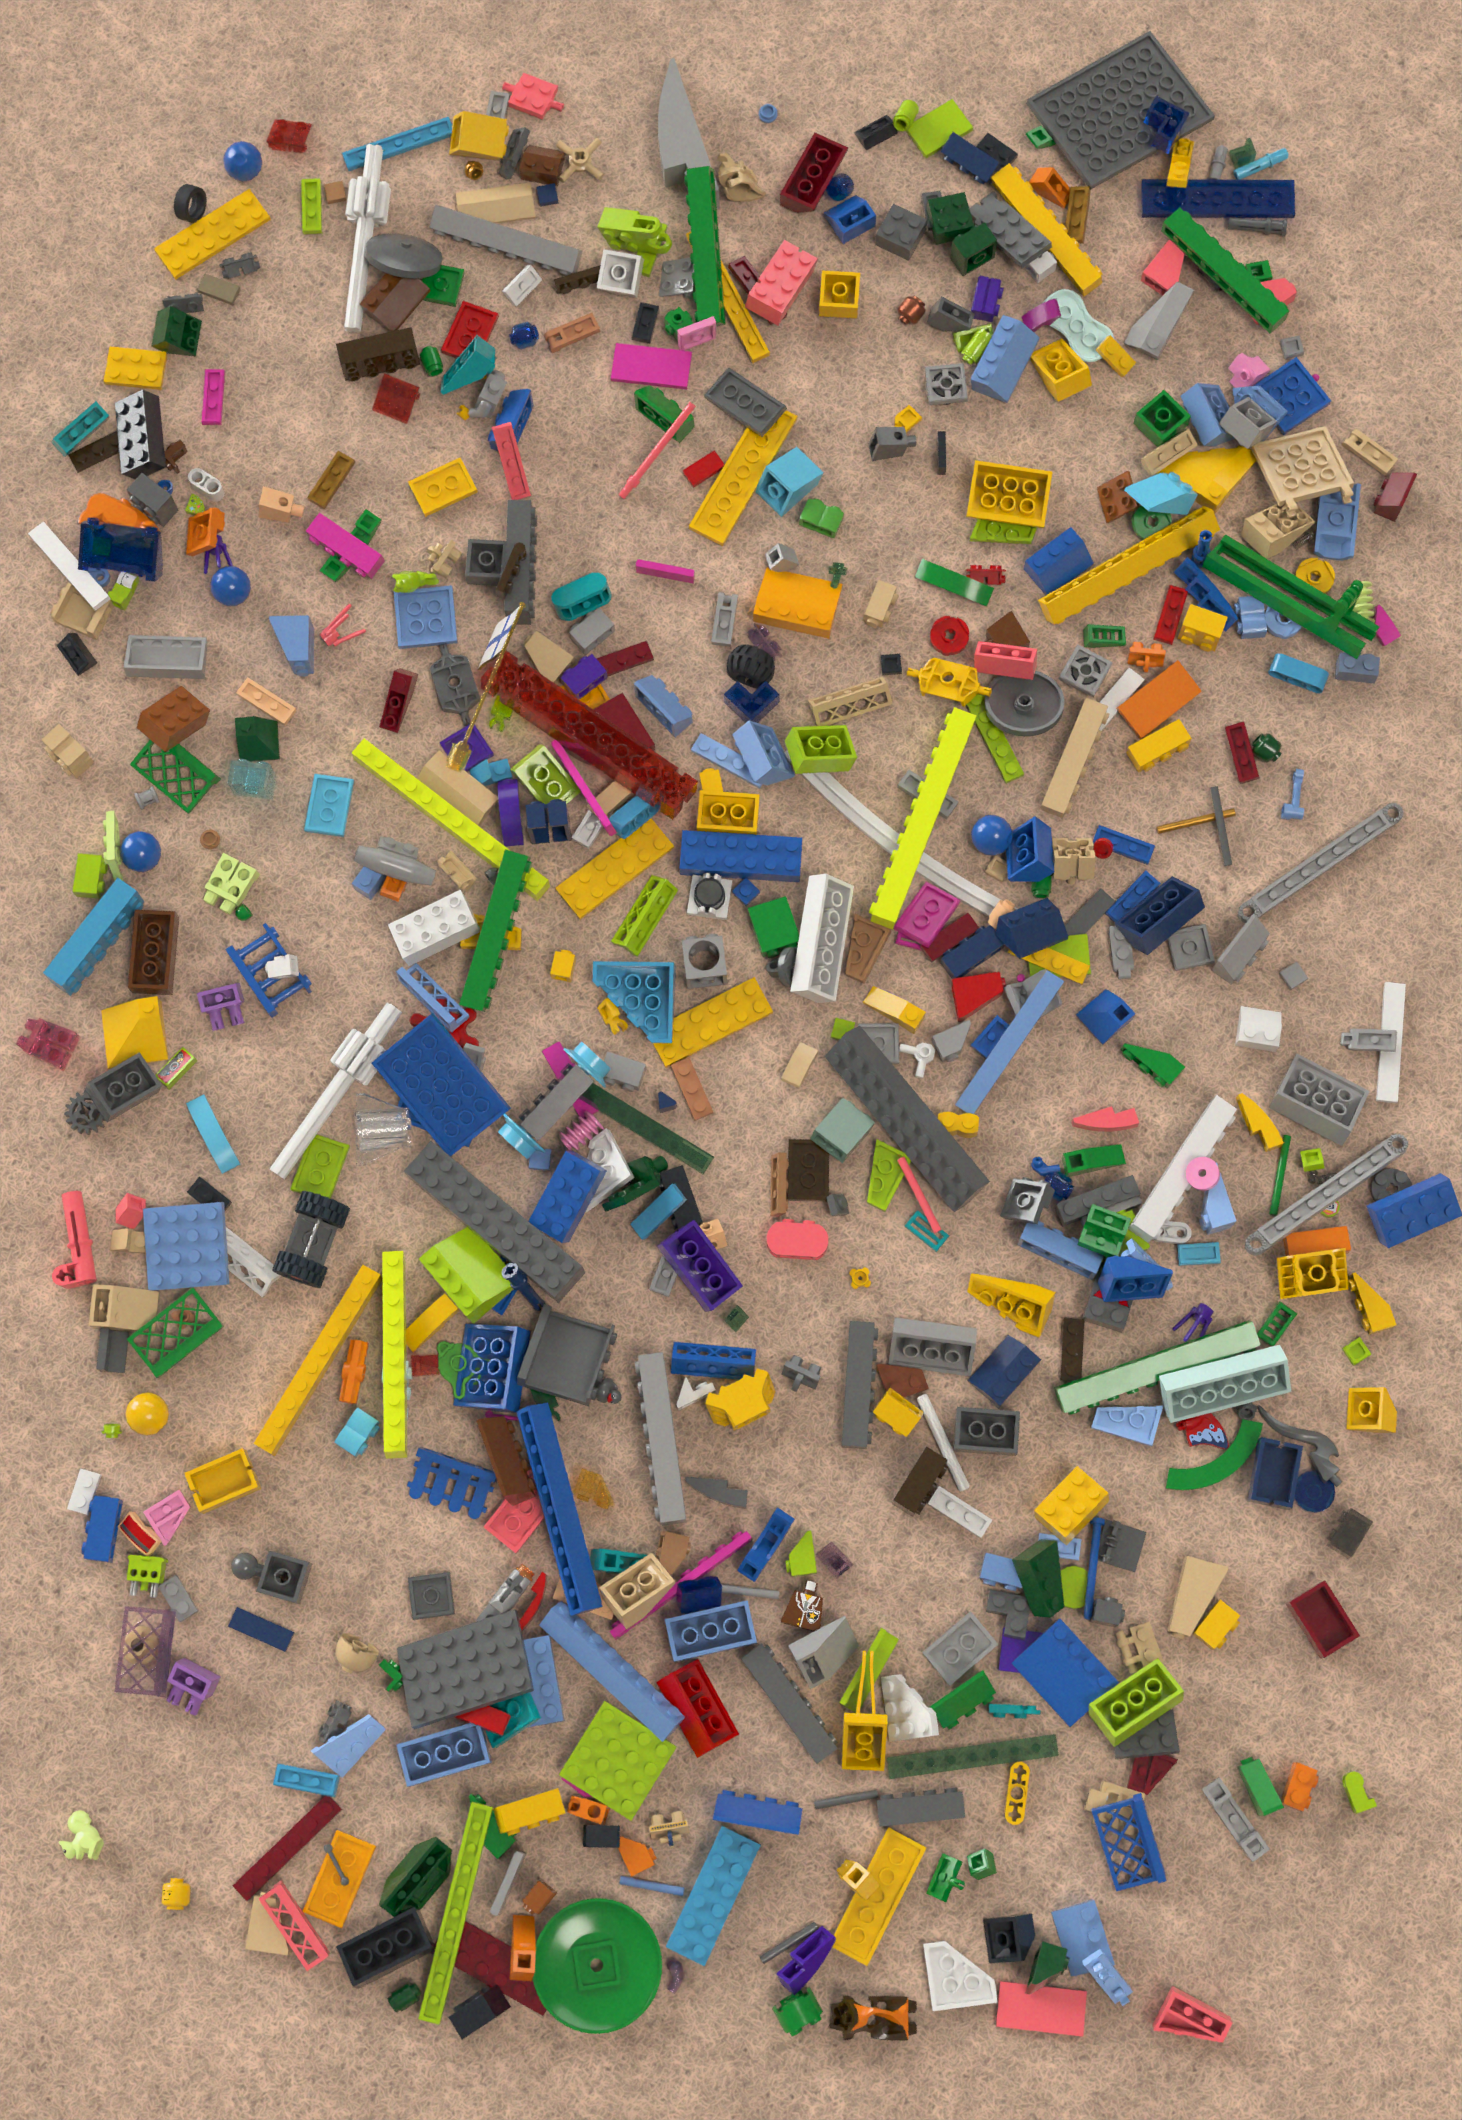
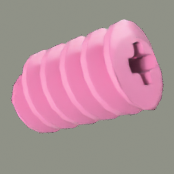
[559,1111,604,1151]

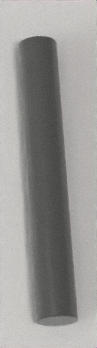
[814,1789,879,1810]
[760,1922,819,1964]

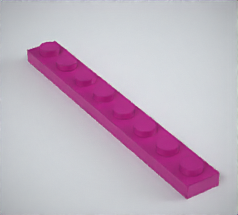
[609,1531,752,1640]

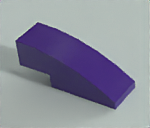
[776,1926,836,1995]

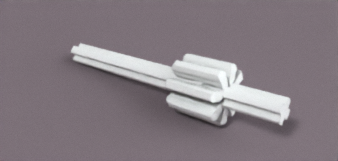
[344,144,391,333]
[270,1002,402,1180]

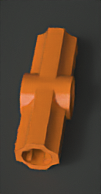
[339,1340,369,1404]

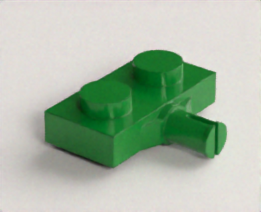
[926,1853,965,1902]

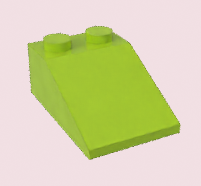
[510,744,581,804]

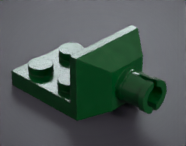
[602,1156,668,1212]

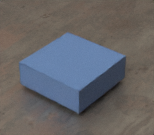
[529,1149,551,1171]

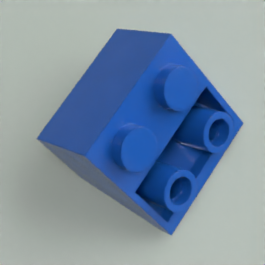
[823,195,876,244]

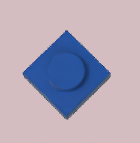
[732,878,760,906]

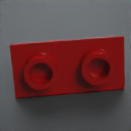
[966,565,1006,585]

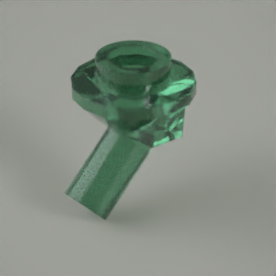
[828,562,848,589]

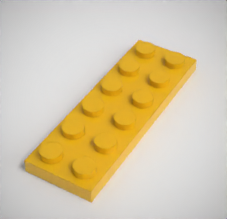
[154,189,271,280]
[555,818,674,920]
[653,977,773,1068]
[832,1827,926,1966]

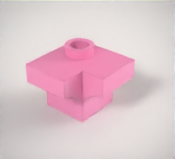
[1229,353,1270,388]

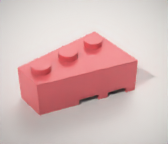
[1153,1986,1233,2043]

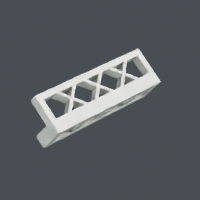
[226,1227,281,1297]

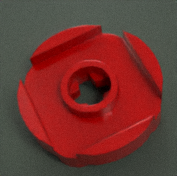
[930,616,969,656]

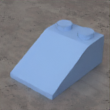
[1199,1163,1236,1235]

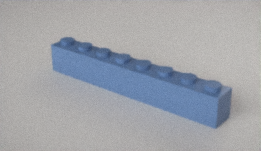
[539,1601,685,1742]

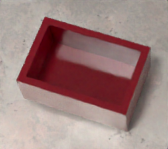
[1286,1580,1360,1659]

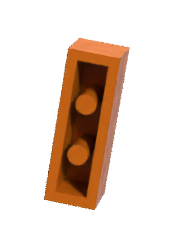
[1283,1226,1351,1256]

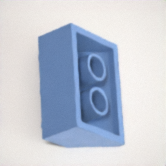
[1181,383,1235,447]
[634,675,693,737]
[732,720,795,786]
[1051,1899,1115,1977]

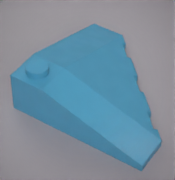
[593,961,676,1043]

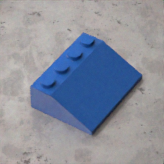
[453,1324,531,1413]
[1011,1619,1119,1727]
[713,1790,803,1835]

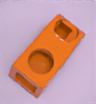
[566,1795,610,1825]

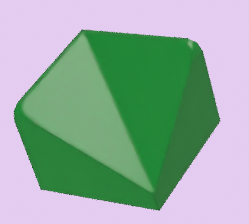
[967,1849,997,1880]

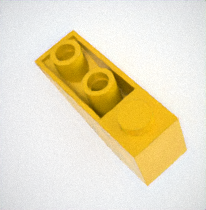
[1348,1272,1397,1335]

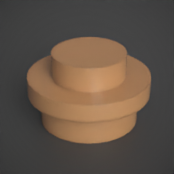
[200,830,220,849]

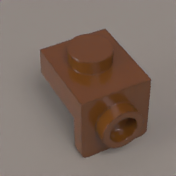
[165,440,188,474]

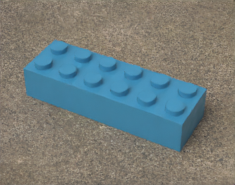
[43,878,144,996]
[666,1826,761,1966]

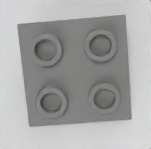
[659,258,695,299]

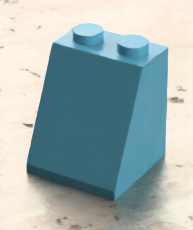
[755,447,824,517]

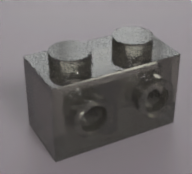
[1326,1508,1373,1559]

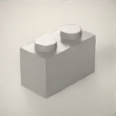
[569,608,615,655]
[603,1052,647,1092]

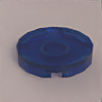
[1294,1471,1335,1513]

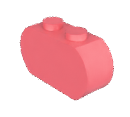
[767,1219,828,1260]

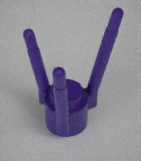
[204,535,233,574]
[1173,1303,1214,1342]

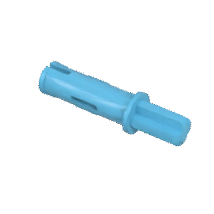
[1233,148,1288,181]

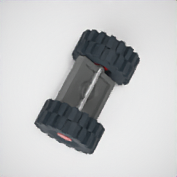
[272,1191,350,1288]

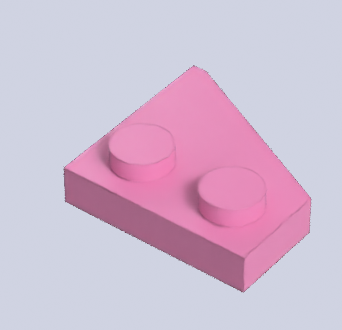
[143,1489,191,1546]

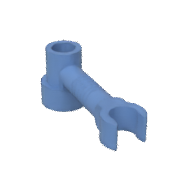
[1281,769,1304,820]

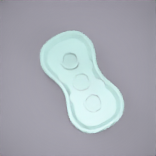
[1043,289,1114,362]

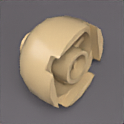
[336,1633,379,1673]

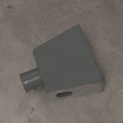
[868,427,916,461]

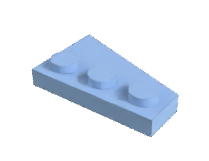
[1091,1406,1163,1447]
[311,1714,386,1778]

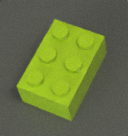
[785,725,857,774]

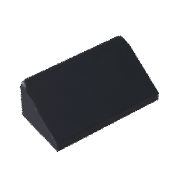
[854,115,898,151]
[57,633,97,676]

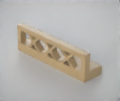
[808,676,892,726]

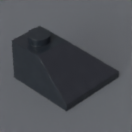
[983,1913,1035,1964]

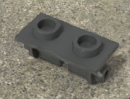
[219,252,260,279]
[162,292,204,313]
[318,1700,352,1743]

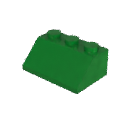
[634,385,695,444]
[928,1670,996,1730]

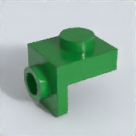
[379,1659,403,1693]

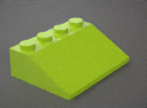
[419,1227,514,1324]

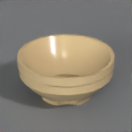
[120,1626,160,1665]

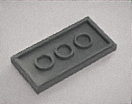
[704,368,787,437]

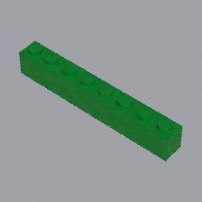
[685,166,726,326]
[1161,208,1289,334]
[459,849,532,1012]

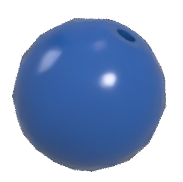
[223,141,262,182]
[210,566,251,606]
[971,815,1013,856]
[120,831,161,872]

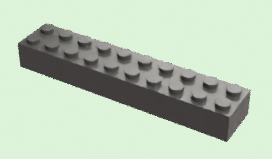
[824,1026,990,1212]
[404,1141,586,1304]

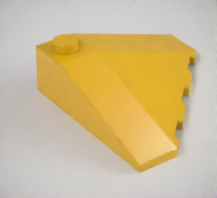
[1156,446,1257,514]

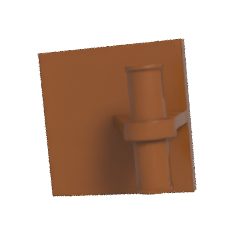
[1097,471,1139,523]

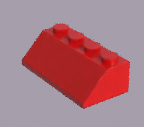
[656,1659,739,1758]

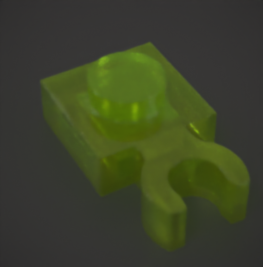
[489,695,516,732]

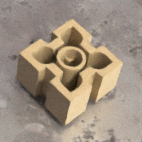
[42,724,94,779]

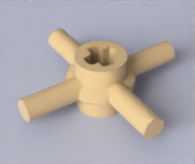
[556,138,604,183]

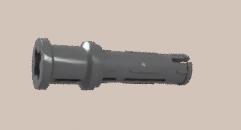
[1228,217,1287,237]

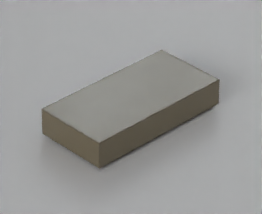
[197,274,240,305]

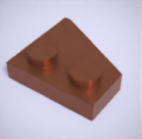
[876,1364,929,1398]

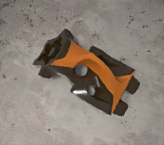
[829,1995,917,2041]

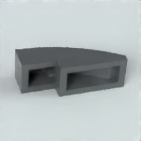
[685,1477,748,1509]

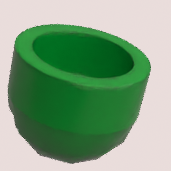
[235,903,253,921]

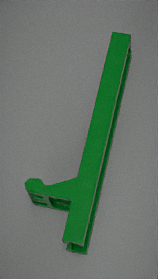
[1202,534,1380,659]

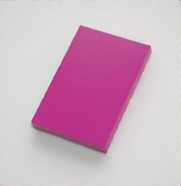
[894,882,960,948]

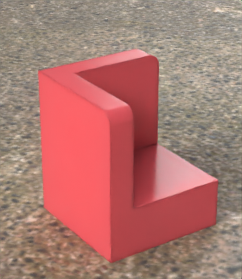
[116,1193,146,1229]

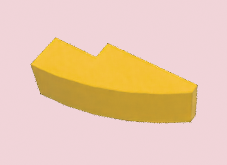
[1236,1093,1284,1152]
[406,1293,460,1352]

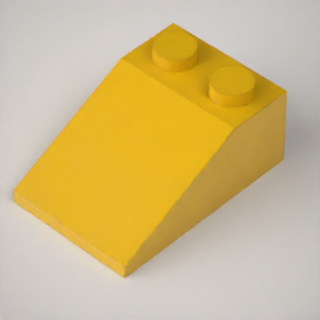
[1030,338,1092,402]

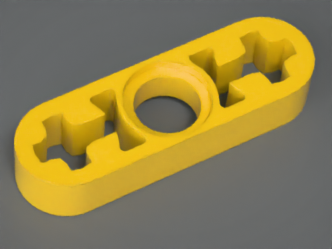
[1004,1762,1030,1825]

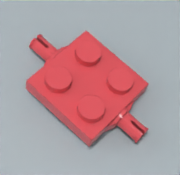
[502,73,564,119]

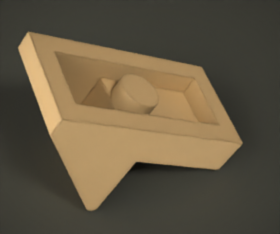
[110,1229,146,1254]

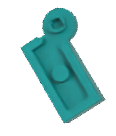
[988,1704,1041,1719]

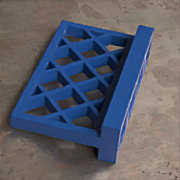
[1092,1793,1167,1891]

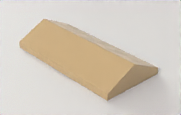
[456,182,536,223]
[417,750,499,827]

